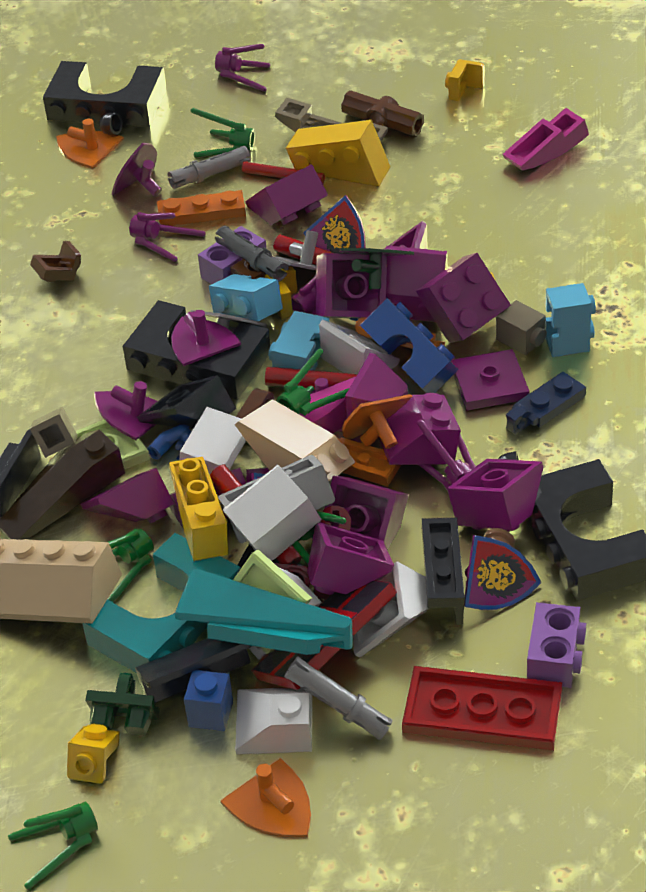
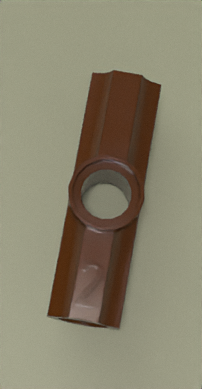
[341,90,424,137]

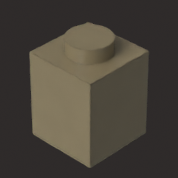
[496,300,547,355]
[30,407,78,458]

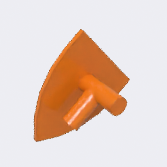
[56,119,124,169]
[342,394,413,449]
[220,758,311,837]

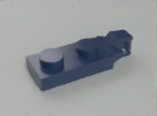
[506,372,586,435]

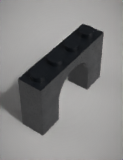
[43,61,167,126]
[122,300,271,400]
[529,459,646,601]

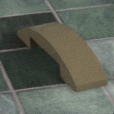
[275,98,388,142]

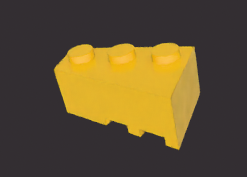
[286,120,391,187]

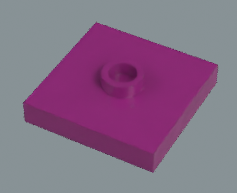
[451,349,530,411]

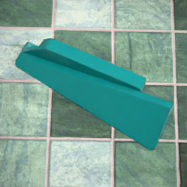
[175,569,353,655]

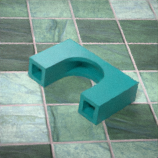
[82,533,241,673]

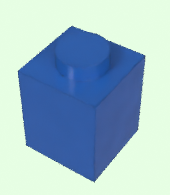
[184,670,233,731]

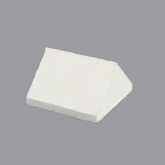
[319,320,400,374]
[179,407,246,475]
[223,465,322,561]

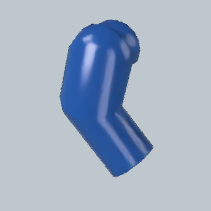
[147,424,192,460]

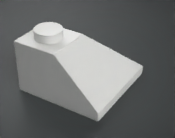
[353,561,429,657]
[235,687,312,755]

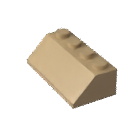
[0,539,122,623]

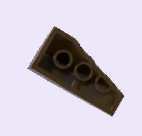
[0,429,125,540]

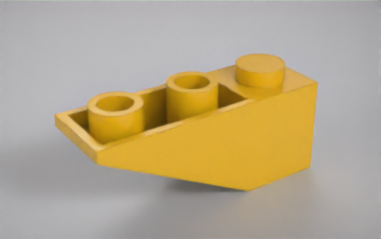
[169,457,228,561]

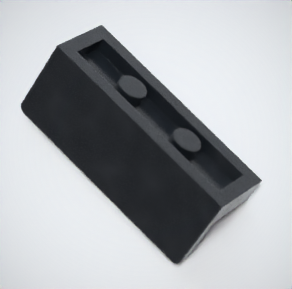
[0,429,41,518]
[421,517,465,625]
[135,638,252,703]

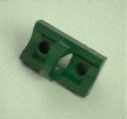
[85,673,160,736]

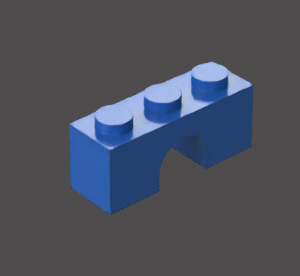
[360,298,458,393]

